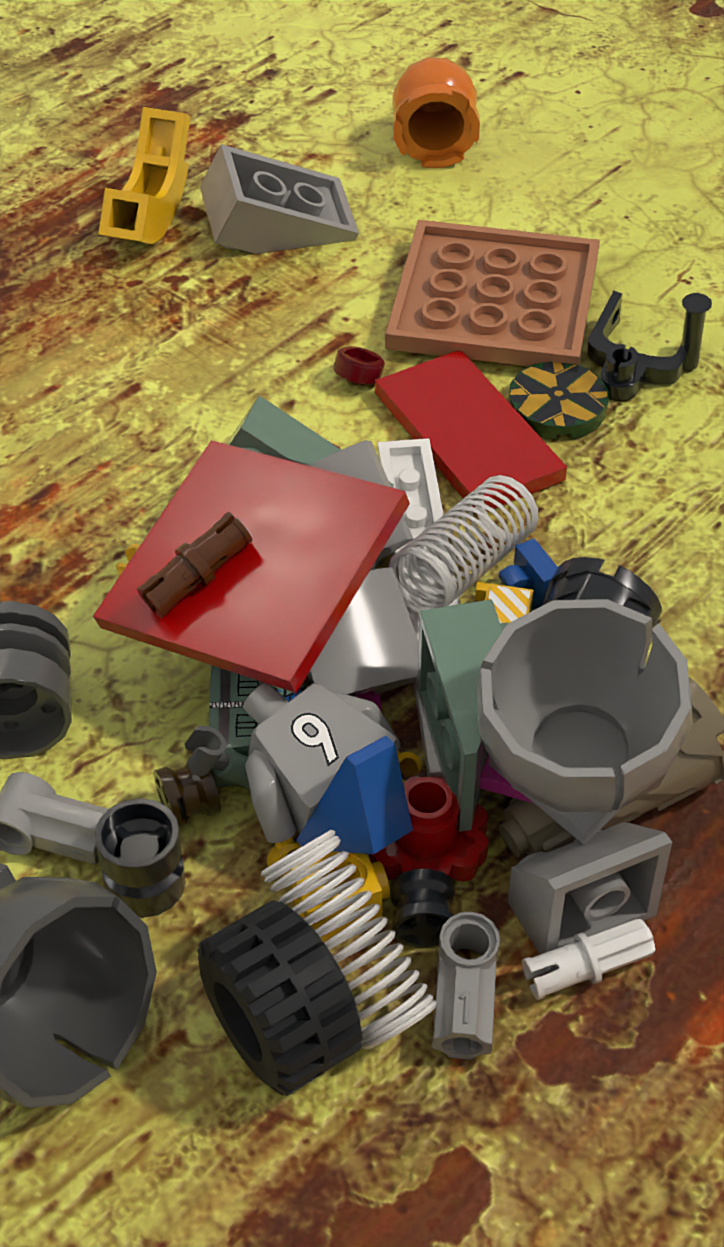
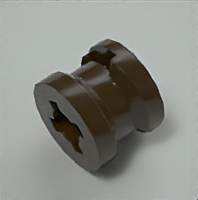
[153,762,221,827]

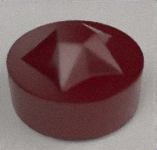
[333,346,385,385]

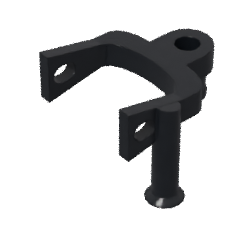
[587,291,712,402]

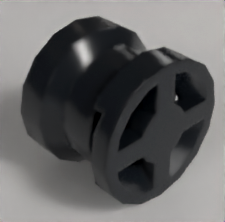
[390,869,455,948]

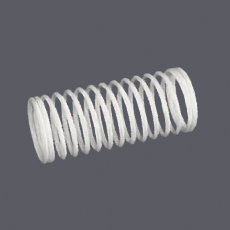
[388,475,539,613]
[261,830,437,1049]

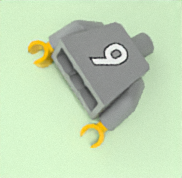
[243,683,421,879]

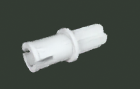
[522,919,655,1000]

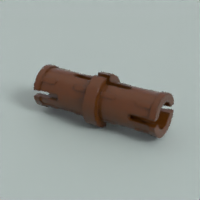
[137,512,253,618]

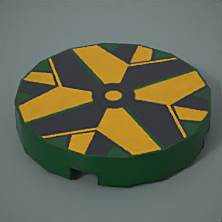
[508,361,609,440]

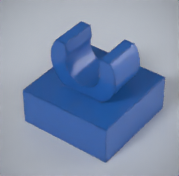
[498,538,557,610]

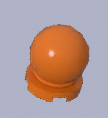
[393,57,480,168]

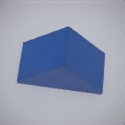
[296,736,413,854]

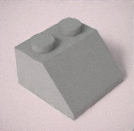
[508,822,672,954]

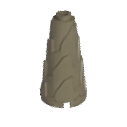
[498,677,724,857]

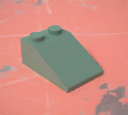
[417,599,508,832]

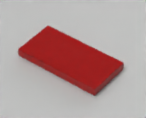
[375,350,567,515]

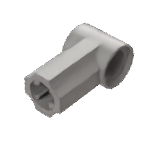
[0,772,108,865]
[432,912,500,1060]

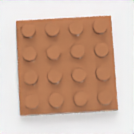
[385,220,600,367]

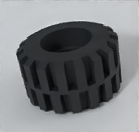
[198,900,363,1096]

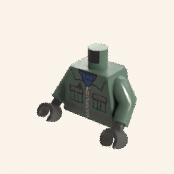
[185,665,307,790]

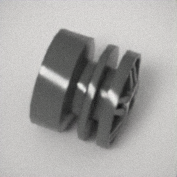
[0,601,72,759]

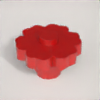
[368,777,488,882]

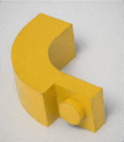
[98,107,191,244]

